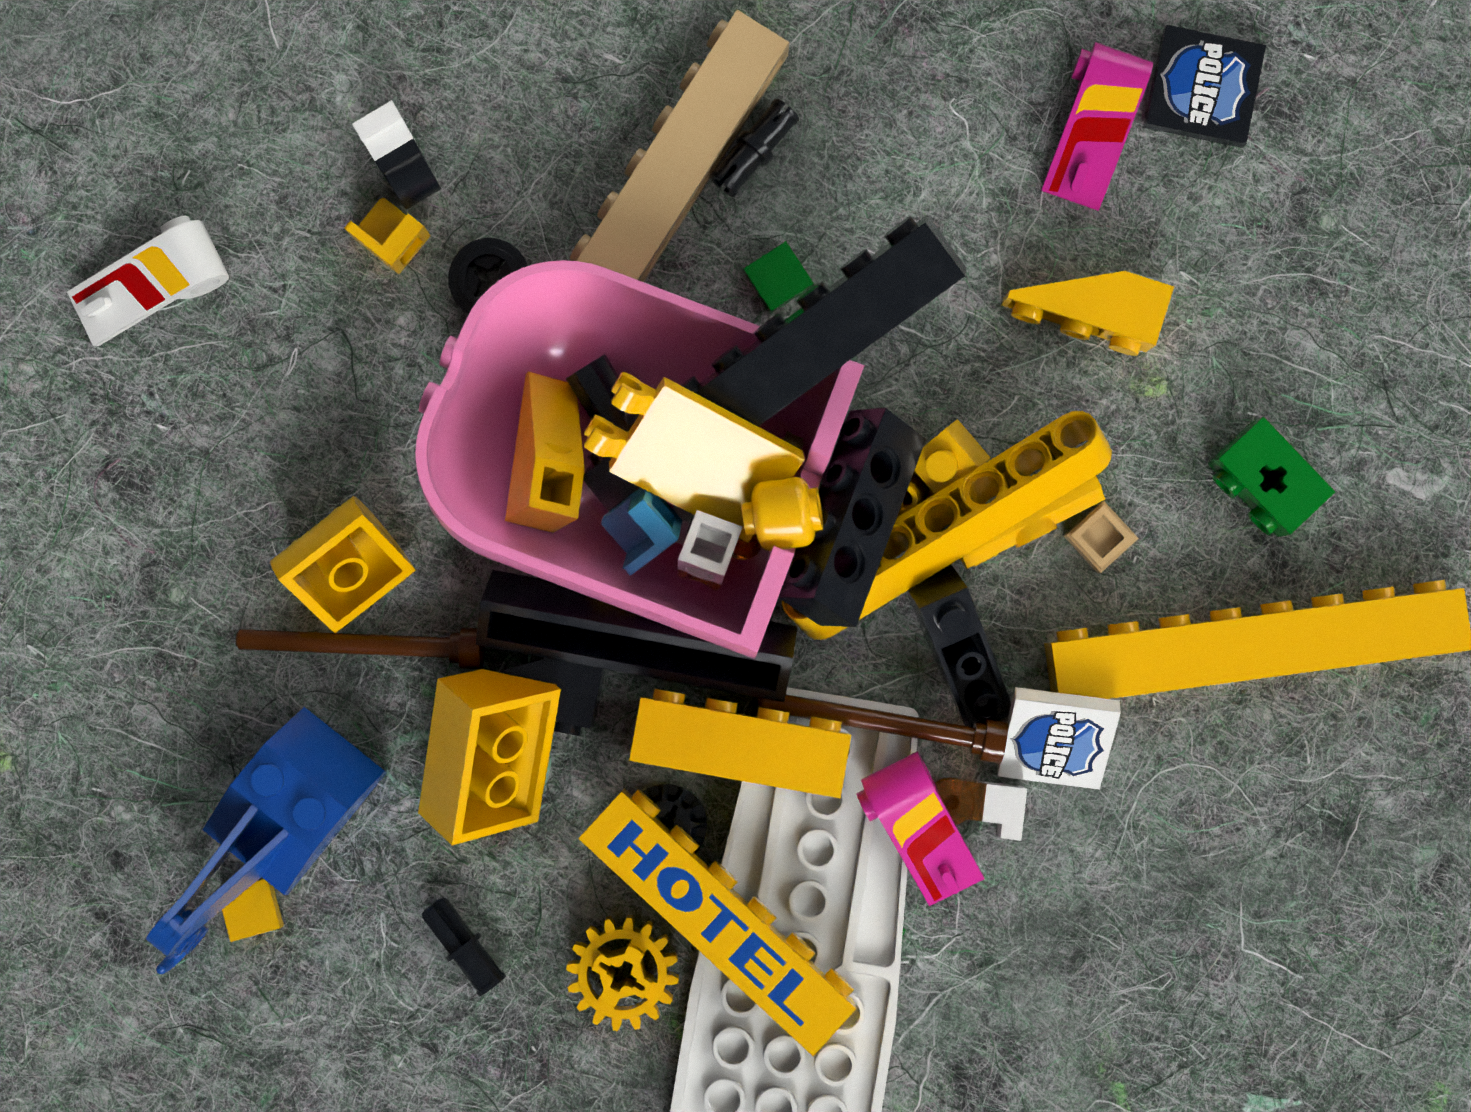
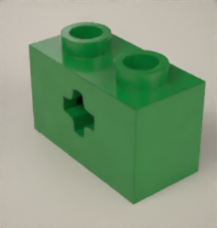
[1207,416,1335,537]

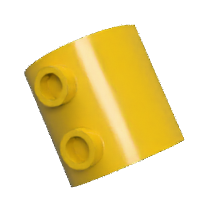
[270,496,416,634]

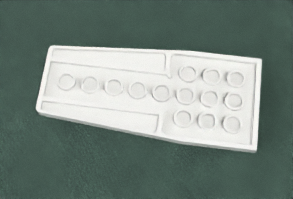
[670,687,919,1112]

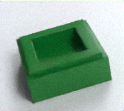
[743,241,814,313]

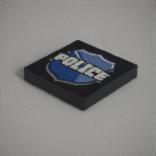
[1143,25,1266,148]

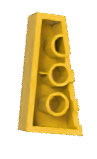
[629,689,852,799]

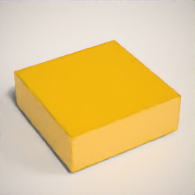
[222,879,284,942]

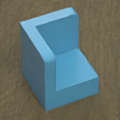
[601,488,683,576]

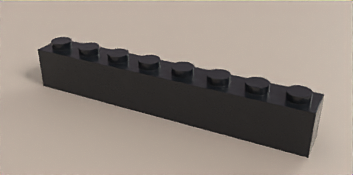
[583,215,966,512]

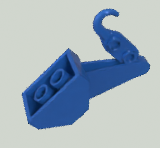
[146,707,387,974]

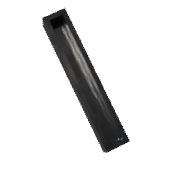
[475,570,798,702]

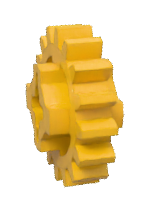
[566,915,679,1031]

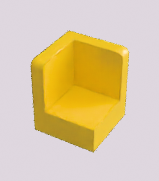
[344,198,431,274]

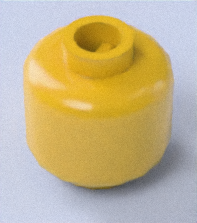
[742,477,823,551]

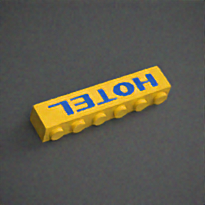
[578,788,856,1056]

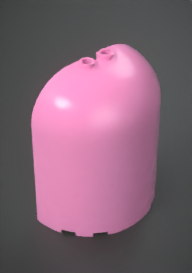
[415,260,865,659]

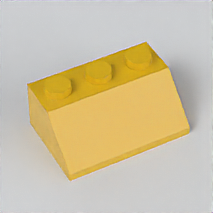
[418,669,561,845]

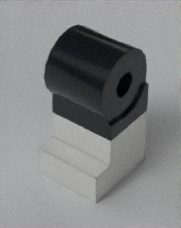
[352,100,441,210]

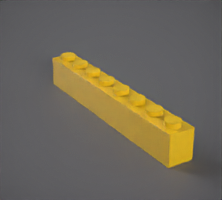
[1044,580,1471,699]

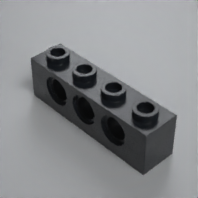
[778,408,926,627]

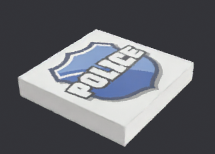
[997,687,1121,790]

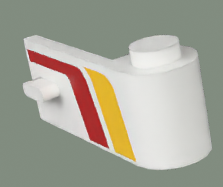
[67,216,229,346]

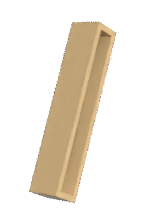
[569,10,789,282]

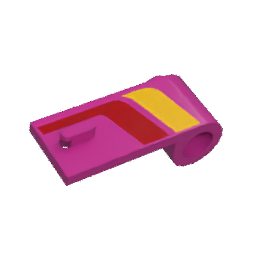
[1041,42,1153,211]
[856,751,985,906]

